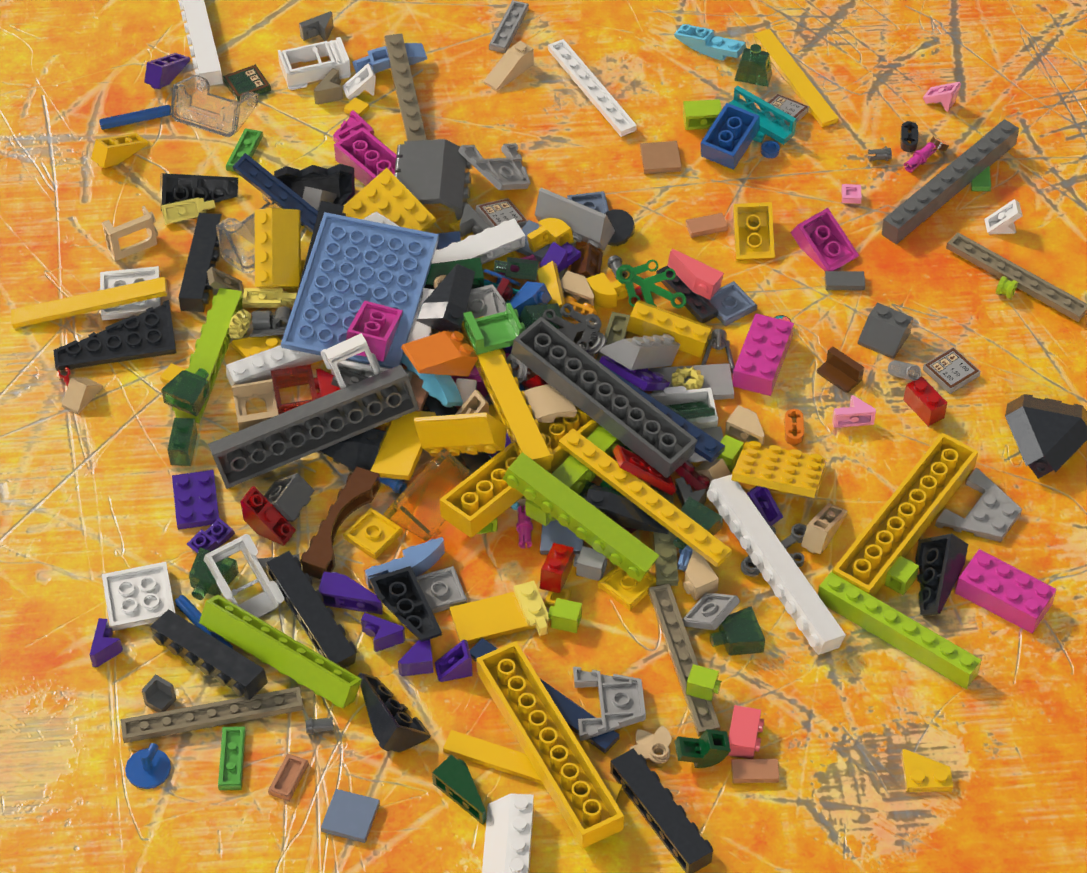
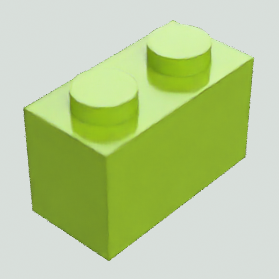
[683,99,722,130]

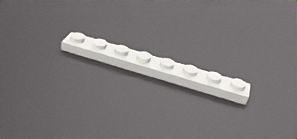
[548,39,637,137]

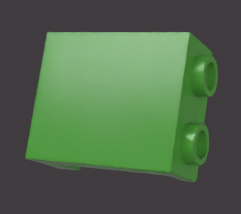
[463,303,525,355]

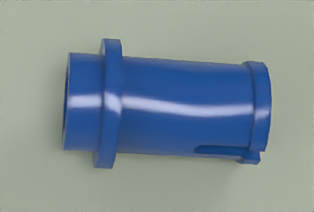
[380,477,407,494]

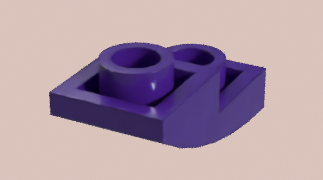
[187,518,235,558]

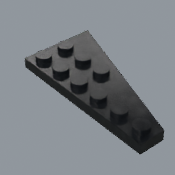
[53,300,176,371]

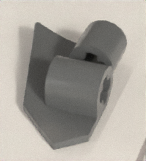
[249,306,292,337]

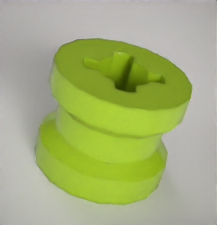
[996,276,1018,299]

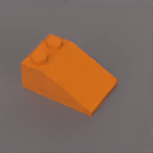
[401,331,478,377]

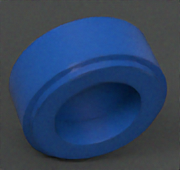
[761,141,780,158]

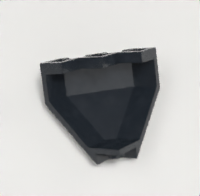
[274,164,355,226]
[1005,394,1087,479]

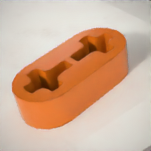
[784,409,804,445]

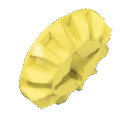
[229,309,252,340]
[671,366,704,390]

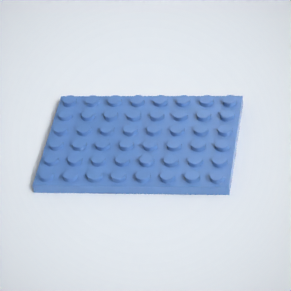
[281,212,439,368]

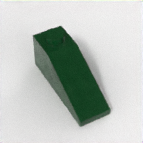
[432,755,486,824]

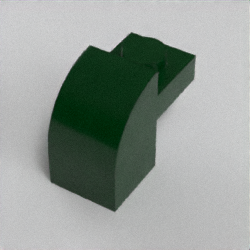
[674,729,731,768]

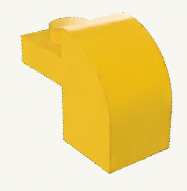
[527,218,574,253]
[586,272,629,308]

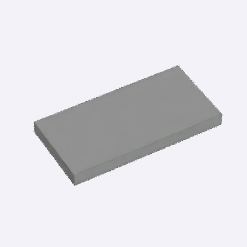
[649,363,734,400]

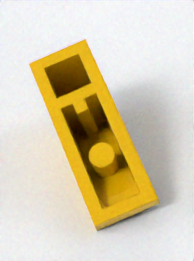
[91,133,149,168]

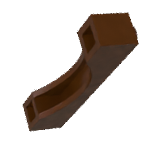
[300,467,381,579]

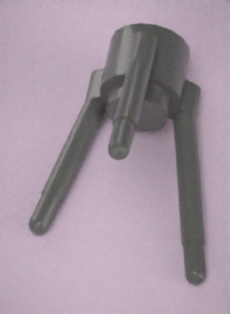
[701,329,735,374]

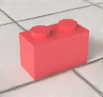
[728,705,764,759]

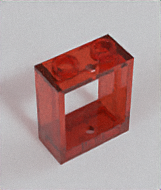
[271,364,317,414]

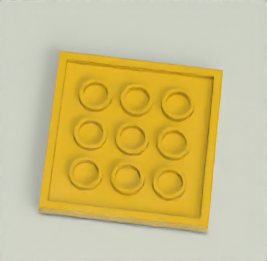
[343,168,437,232]
[731,441,827,498]

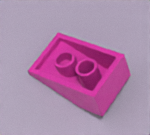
[790,208,859,271]
[346,300,403,362]

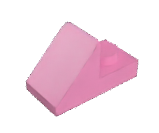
[923,82,961,112]
[832,395,876,428]

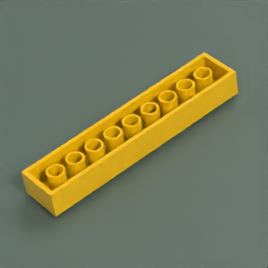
[440,405,599,538]
[832,432,979,597]
[476,641,624,849]

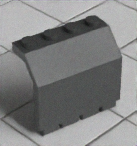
[394,139,473,220]

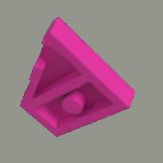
[333,110,374,143]

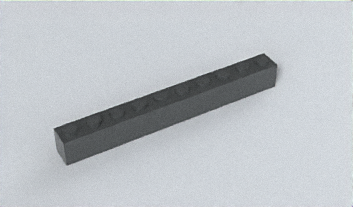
[882,119,1019,244]

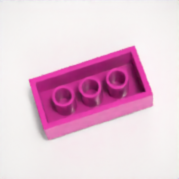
[334,127,397,186]
[732,313,794,396]
[955,549,1057,634]

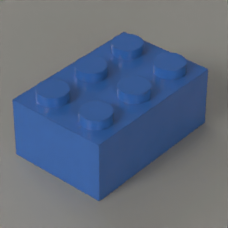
[700,103,760,170]

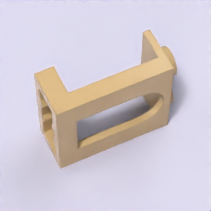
[102,206,158,261]
[232,379,279,431]

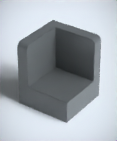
[142,674,176,713]

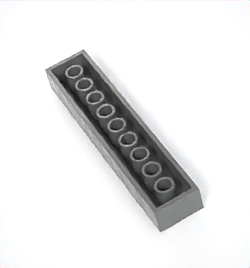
[511,317,698,478]
[208,365,419,489]

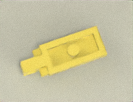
[161,197,216,225]
[242,288,297,308]
[514,580,549,636]

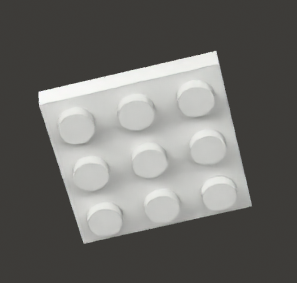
[100,266,161,320]
[102,562,175,631]

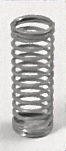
[888,360,921,381]

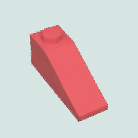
[667,249,724,300]

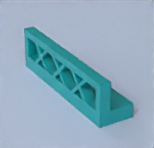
[729,86,797,145]

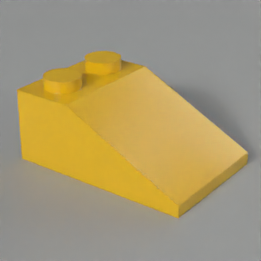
[733,202,775,260]

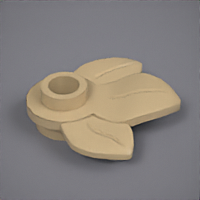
[629,726,672,764]

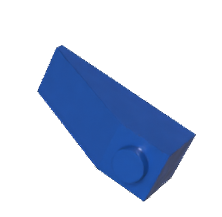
[508,281,552,323]

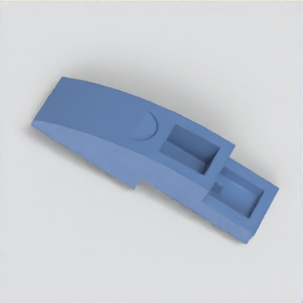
[352,43,427,74]
[365,537,445,589]

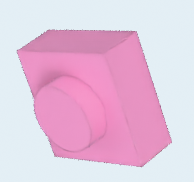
[841,184,862,204]

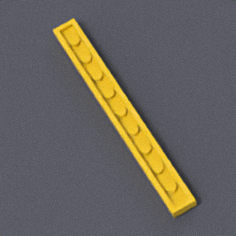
[559,428,732,568]

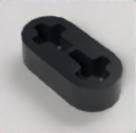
[900,121,918,152]

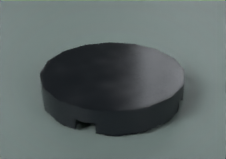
[604,209,635,246]

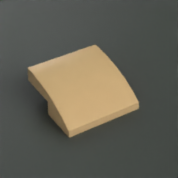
[523,385,577,423]

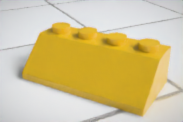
[255,208,301,289]
[626,300,713,358]
[414,413,507,457]

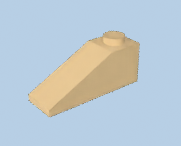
[484,40,534,92]
[801,503,848,554]

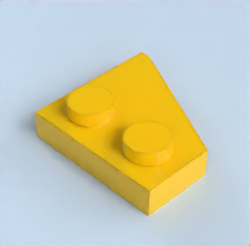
[231,335,282,358]
[901,749,953,792]

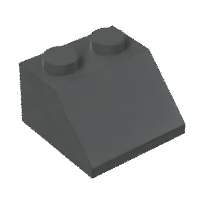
[858,302,913,359]
[264,473,315,522]

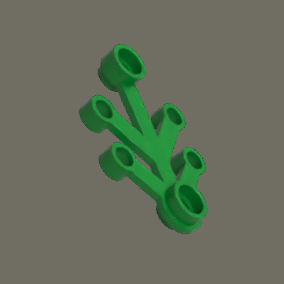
[616,260,686,309]

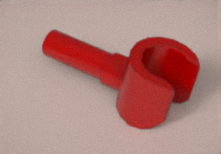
[57,367,70,387]

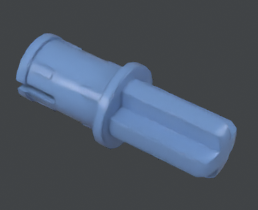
[677,543,693,571]

